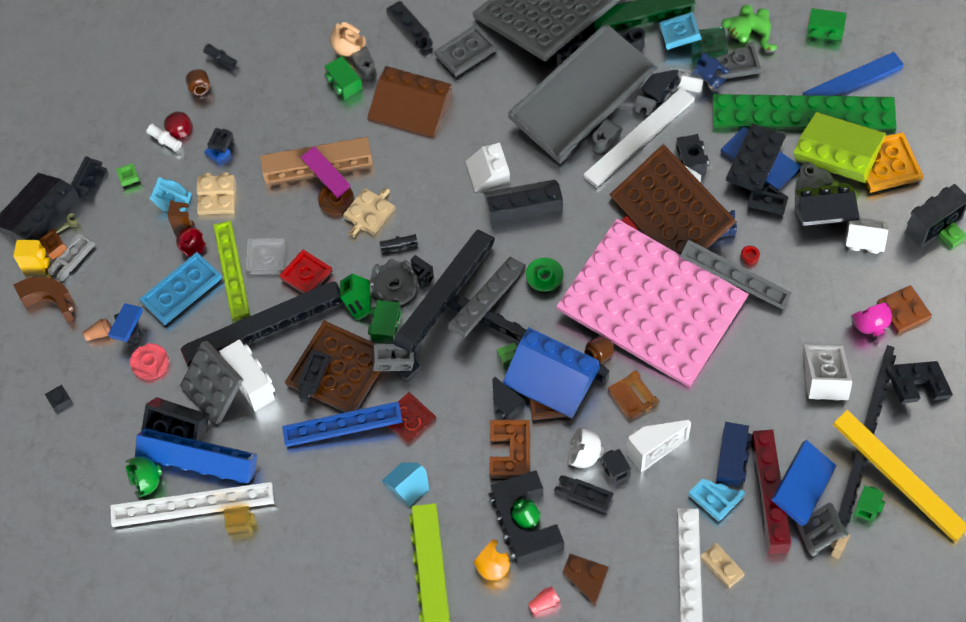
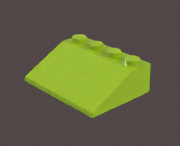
[793,112,886,183]

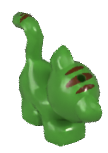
[721,5,777,51]

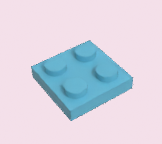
[659,12,701,50]

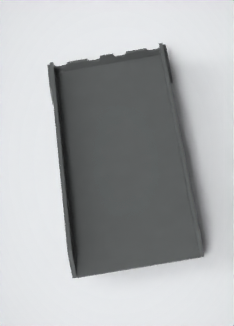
[508,25,658,164]

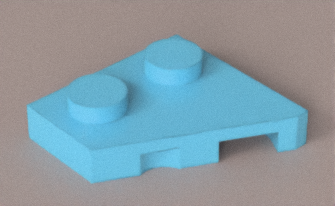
[688,479,746,522]

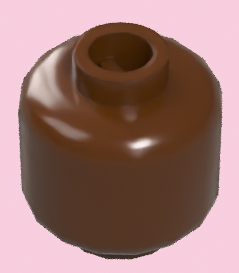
[186,69,210,95]
[584,336,614,364]

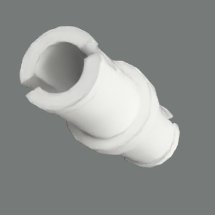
[146,124,182,152]

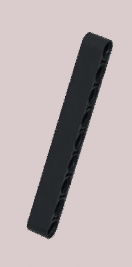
[394,229,495,353]
[181,281,343,367]

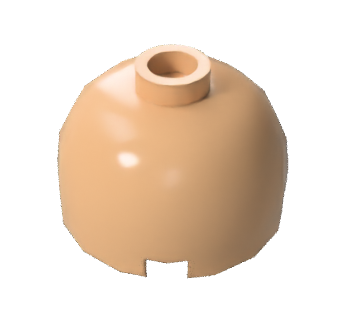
[330,22,366,57]

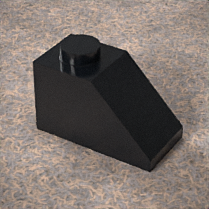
[492,377,525,420]

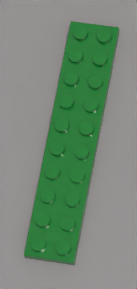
[713,94,897,132]

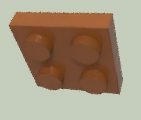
[877,285,932,334]

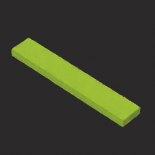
[213,220,251,322]

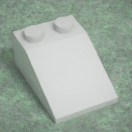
[803,344,852,400]
[626,420,691,472]

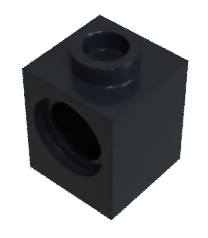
[601,448,631,485]

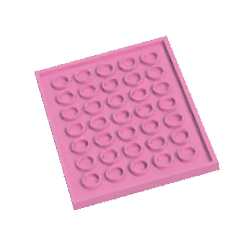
[556,219,749,388]

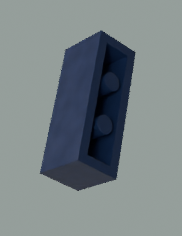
[715,422,752,488]

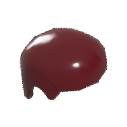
[164,111,193,139]
[176,226,206,257]

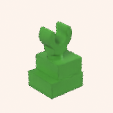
[497,342,517,369]

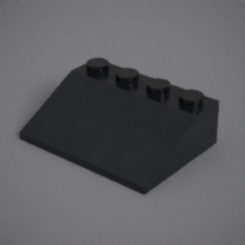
[0,173,80,241]

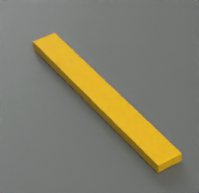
[832,410,966,542]

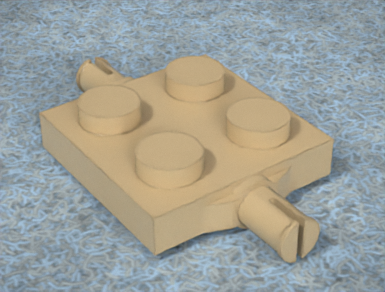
[343,187,395,238]

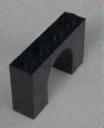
[488,470,564,565]

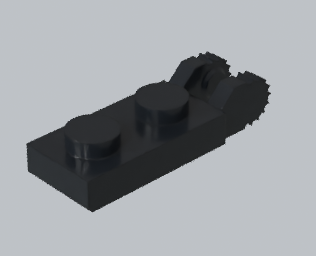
[554,475,614,513]

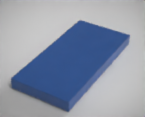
[720,127,802,192]
[771,440,837,526]

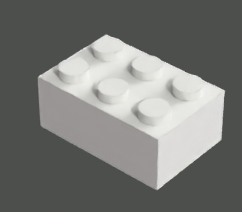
[219,339,275,412]

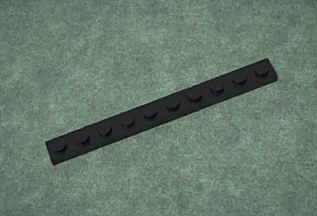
[448,295,610,385]
[838,345,896,526]

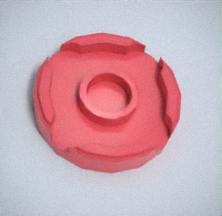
[130,343,169,381]

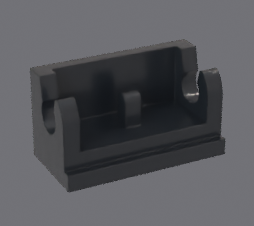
[70,156,108,200]

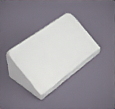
[669,68,704,92]

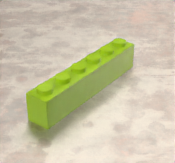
[409,503,450,622]

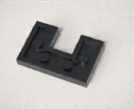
[886,361,953,404]

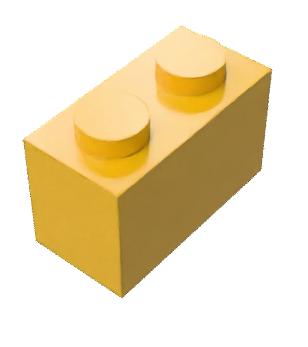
[13,240,50,275]

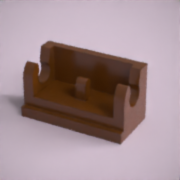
[168,200,195,236]

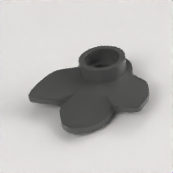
[796,163,833,189]

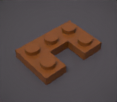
[489,420,530,478]

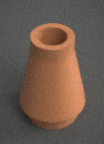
[83,318,112,341]

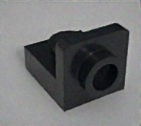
[207,128,235,153]
[410,255,434,288]

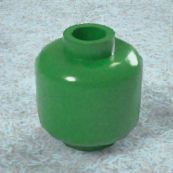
[511,499,541,530]

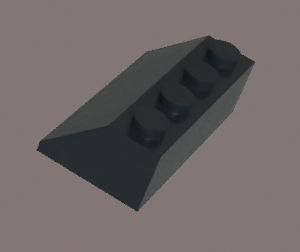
[484,179,563,225]

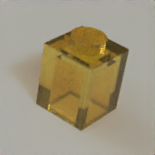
[224,506,256,535]

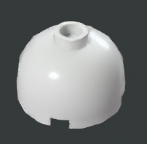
[568,427,603,468]

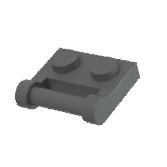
[796,503,848,556]

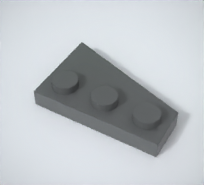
[714,41,761,79]

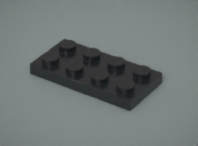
[725,123,786,193]

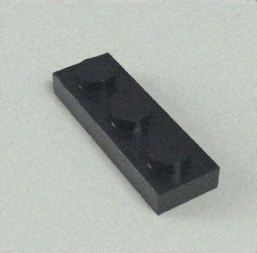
[386,1,430,45]

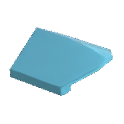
[149,177,192,212]
[382,462,430,508]

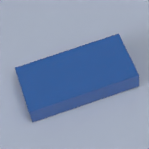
[108,303,143,342]

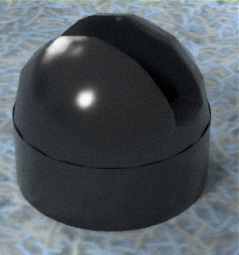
[418,36,433,50]

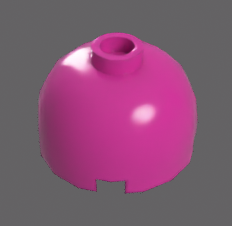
[851,303,892,337]

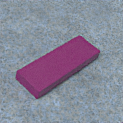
[301,146,351,198]

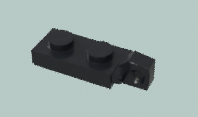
[298,350,331,404]

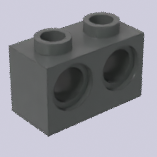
[372,344,414,371]

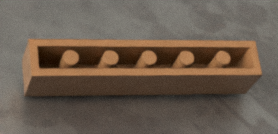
[260,137,373,183]

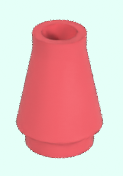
[528,586,560,614]

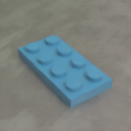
[139,252,222,326]

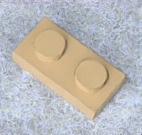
[700,543,745,588]

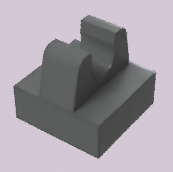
[636,95,657,116]

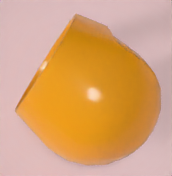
[473,539,510,581]

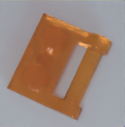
[608,370,660,421]

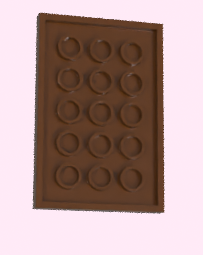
[609,144,737,255]

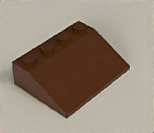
[367,66,453,138]

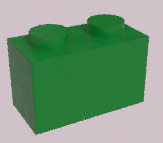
[807,8,847,40]
[324,56,363,99]
[368,300,401,344]

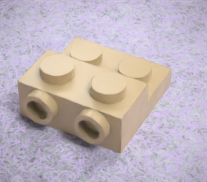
[197,172,236,215]

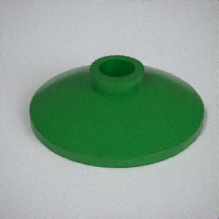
[526,257,564,291]

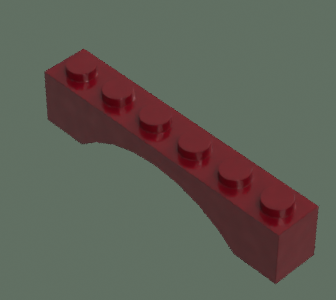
[751,429,791,554]

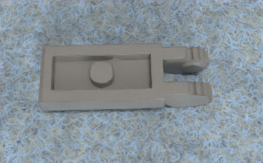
[48,233,95,282]

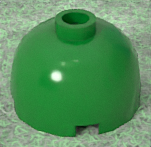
[125,456,162,498]

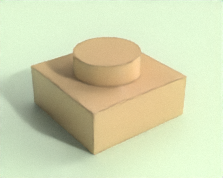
[830,534,850,559]

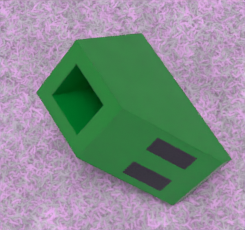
[340,273,371,321]

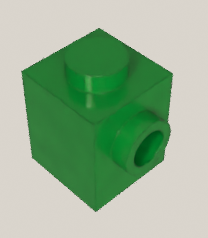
[854,485,886,521]

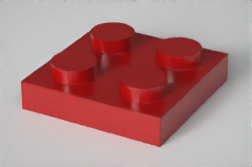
[279,249,333,294]

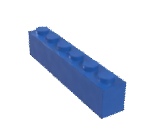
[135,428,257,484]

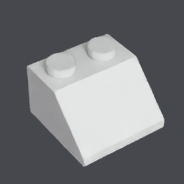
[465,143,510,192]
[845,218,888,253]

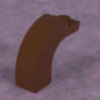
[13,277,74,323]

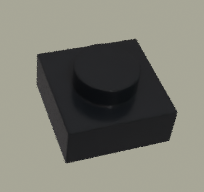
[45,384,72,412]

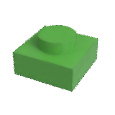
[116,163,140,187]
[939,223,966,249]

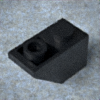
[641,69,682,106]

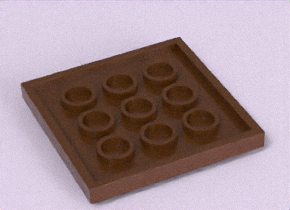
[285,320,381,413]

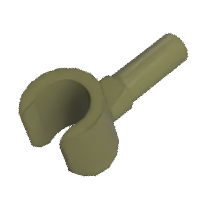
[56,213,78,234]

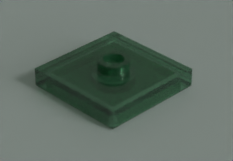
[691,27,728,59]

